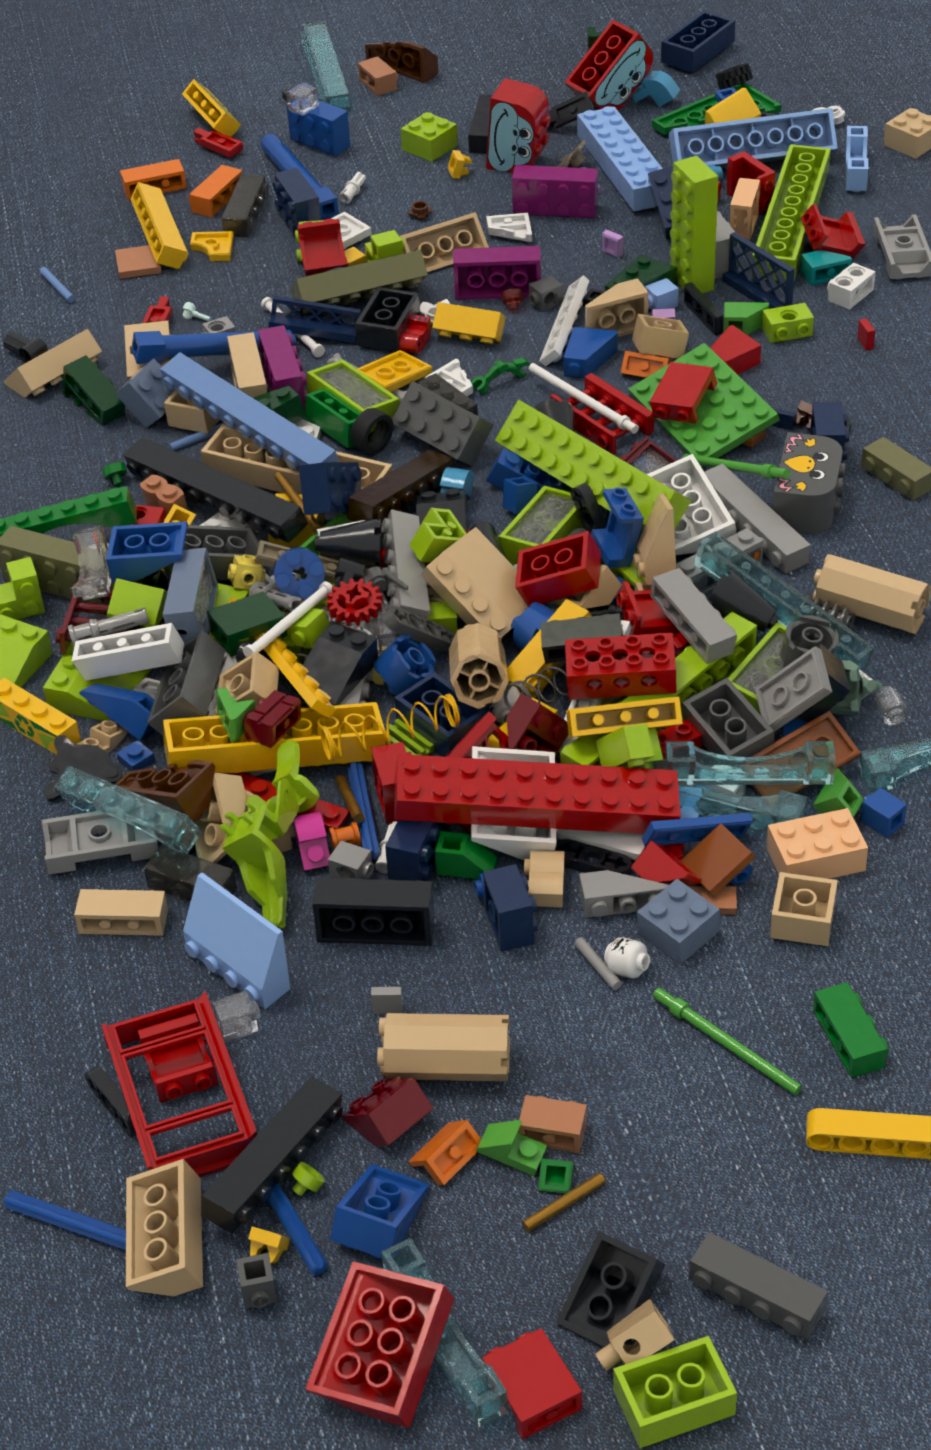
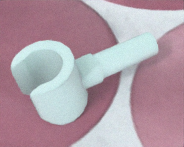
[183,302,211,322]

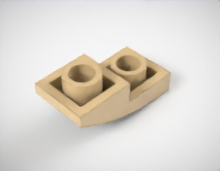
[77,720,127,754]

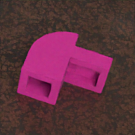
[292,812,330,871]

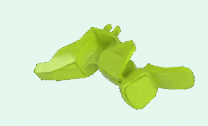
[220,740,320,929]

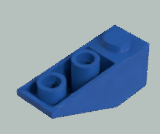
[486,448,565,493]
[79,683,155,740]

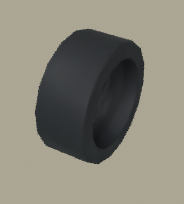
[350,408,394,455]

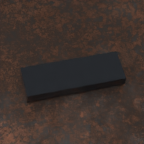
[684,282,724,336]

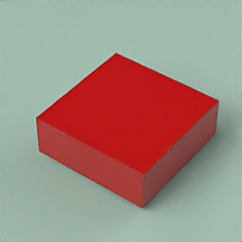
[857,318,875,350]

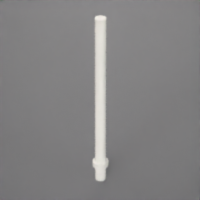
[528,363,639,434]

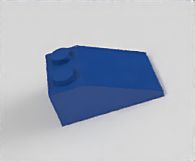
[106,521,188,583]
[330,1164,430,1261]

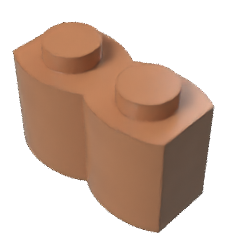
[140,475,188,517]

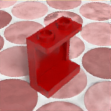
[726,151,775,214]
[801,204,866,259]
[297,219,348,277]
[650,362,718,423]
[617,581,680,635]
[137,1013,219,1103]
[482,1328,582,1440]

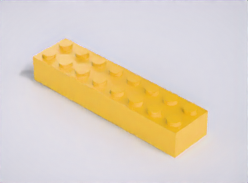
[163,702,386,774]

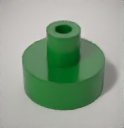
[102,462,127,486]

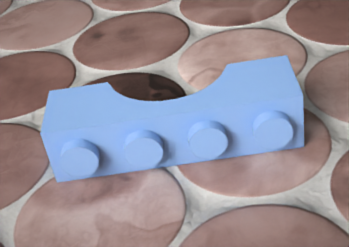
[845,126,869,192]

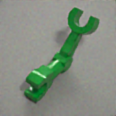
[471,358,530,395]

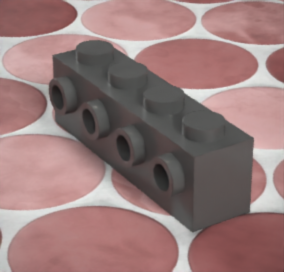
[689,1232,828,1340]

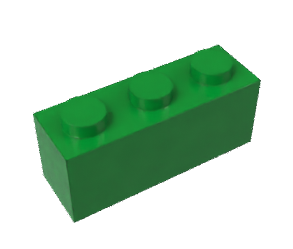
[305,388,361,448]
[813,982,889,1078]

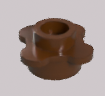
[408,201,433,219]

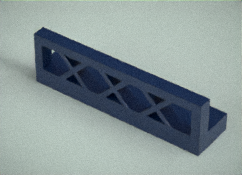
[268,296,361,343]

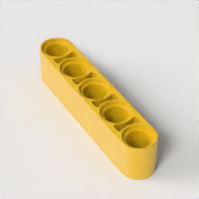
[806,1108,931,1159]

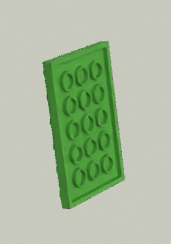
[628,343,779,468]

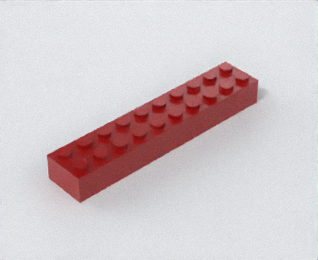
[394,754,681,834]

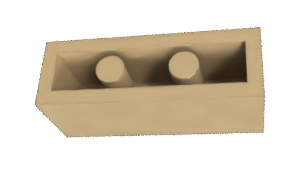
[74,889,168,936]

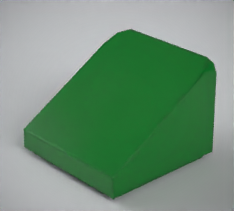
[538,1158,574,1194]

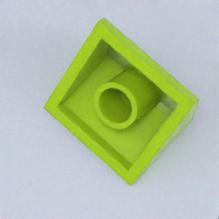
[107,578,168,627]

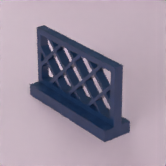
[722,232,798,309]

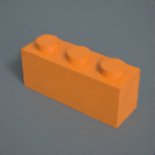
[120,159,187,200]
[189,165,245,217]

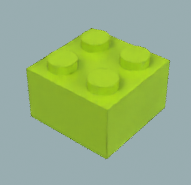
[401,112,458,162]

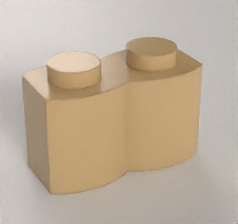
[524,850,565,908]

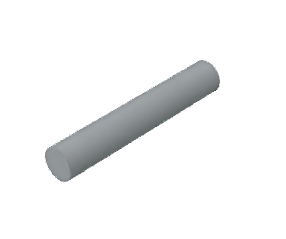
[574,937,622,991]

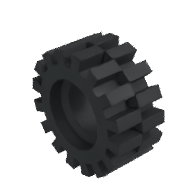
[715,63,753,90]

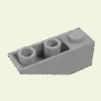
[579,870,669,918]

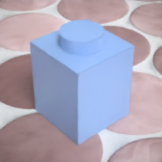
[645,278,679,311]

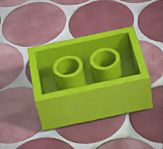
[613,1336,737,1448]

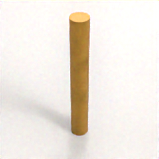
[335,775,365,823]
[522,1173,606,1233]

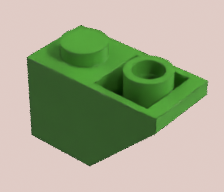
[724,302,769,335]
[813,768,864,817]

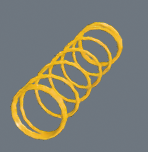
[320,693,460,761]

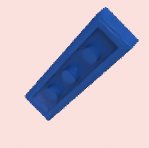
[641,813,753,846]

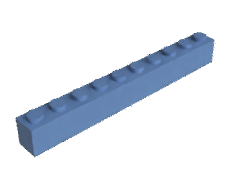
[160,352,339,470]

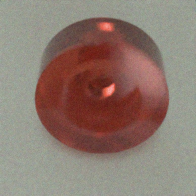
[501,289,524,311]

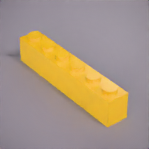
[131,182,188,269]

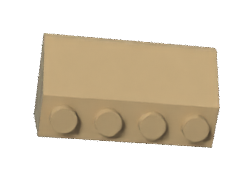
[399,212,489,273]
[3,329,102,398]
[126,1159,203,1296]

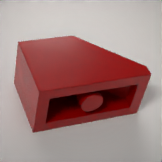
[631,840,702,886]

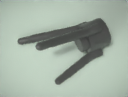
[362,567,409,610]

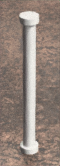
[261,297,325,358]
[243,581,333,657]

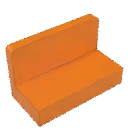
[620,351,672,378]
[408,1120,481,1186]

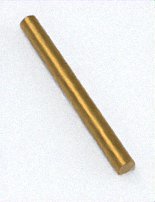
[274,472,322,533]

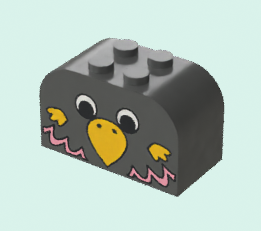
[773,432,846,534]

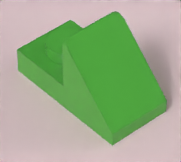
[216,687,255,742]
[476,1120,547,1176]

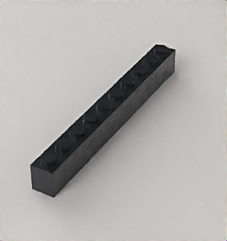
[123,437,308,543]

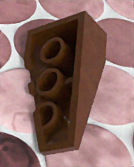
[365,42,438,83]
[111,760,215,824]

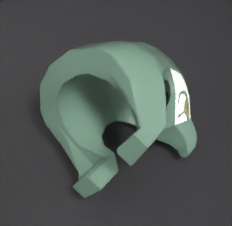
[830,660,883,716]

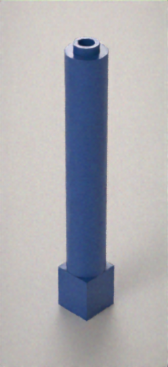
[260,134,339,220]
[131,329,296,364]

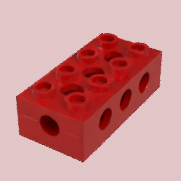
[565,633,677,700]

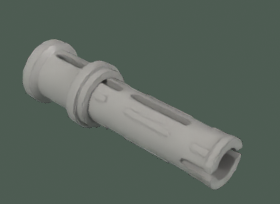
[249,582,303,612]
[68,607,149,647]

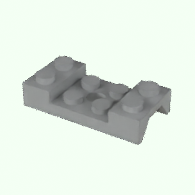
[873,214,931,280]
[42,805,159,875]

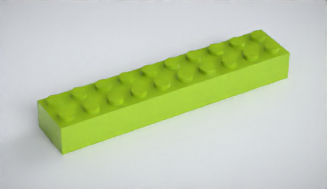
[751,144,831,281]
[495,399,691,531]
[560,612,757,766]

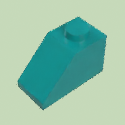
[800,250,852,286]

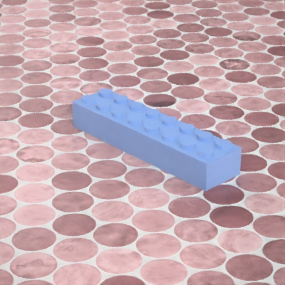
[577,106,663,212]
[669,108,838,168]

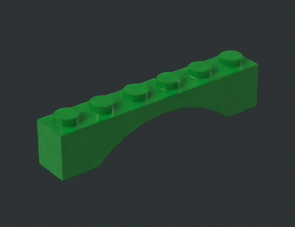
[0,486,137,537]

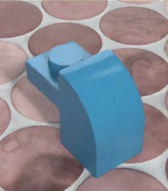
[631,71,680,107]
[440,467,475,498]

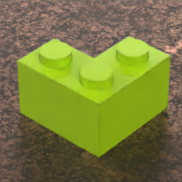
[365,230,405,262]
[409,508,467,563]
[0,557,45,620]
[596,724,663,769]

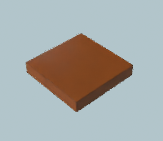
[680,823,756,896]

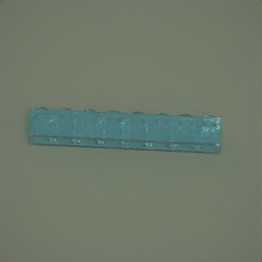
[300,21,351,112]
[694,531,875,671]

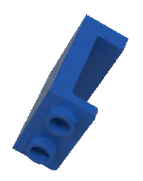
[591,487,644,568]

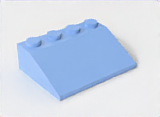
[183,873,291,1009]

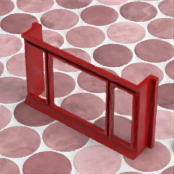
[102,991,257,1177]

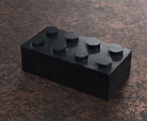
[312,878,435,946]

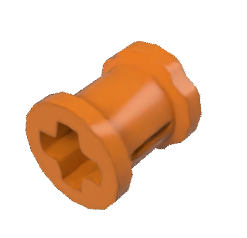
[328,822,362,851]

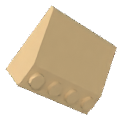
[421,527,528,640]

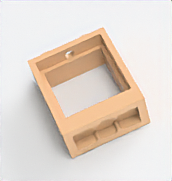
[730,178,760,241]

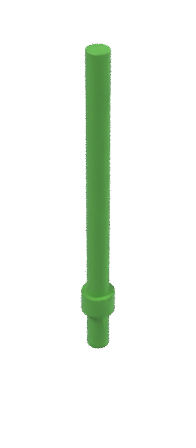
[683,454,790,479]
[653,987,802,1096]

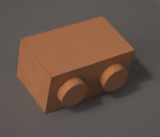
[358,56,398,96]
[518,1095,587,1154]

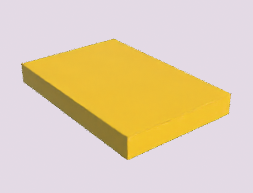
[357,350,432,392]

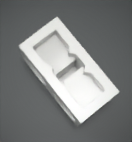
[827,263,876,310]

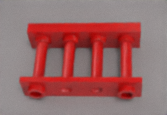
[550,373,654,455]

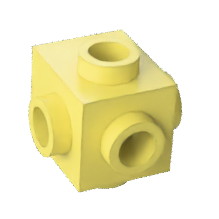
[228,555,265,590]

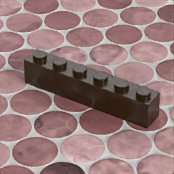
[347,449,453,523]

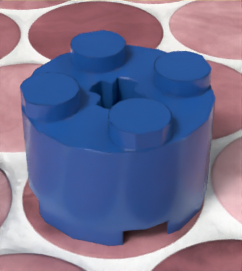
[274,547,325,599]
[511,602,556,651]
[374,635,436,696]

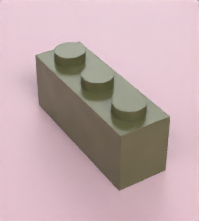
[861,437,931,500]

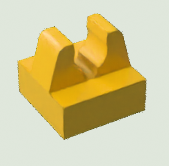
[448,150,472,179]
[248,1227,291,1264]

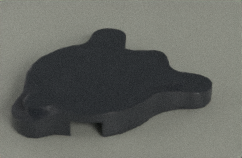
[44,735,123,801]

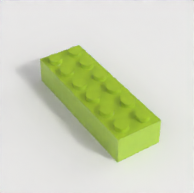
[669,155,718,293]

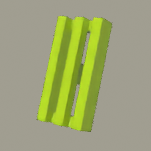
[386,719,434,756]

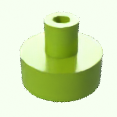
[292,1162,325,1196]

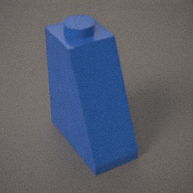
[564,327,618,378]

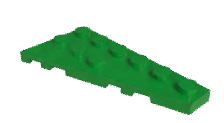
[652,82,782,135]

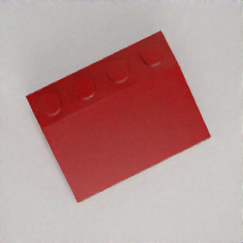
[305,1261,454,1429]

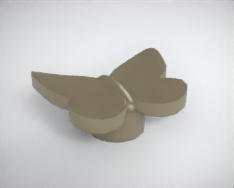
[556,139,586,168]

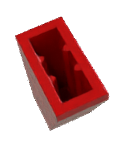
[710,325,761,374]

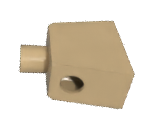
[595,1299,675,1371]

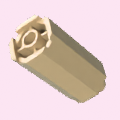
[812,554,931,635]
[449,623,509,709]
[377,1013,510,1081]

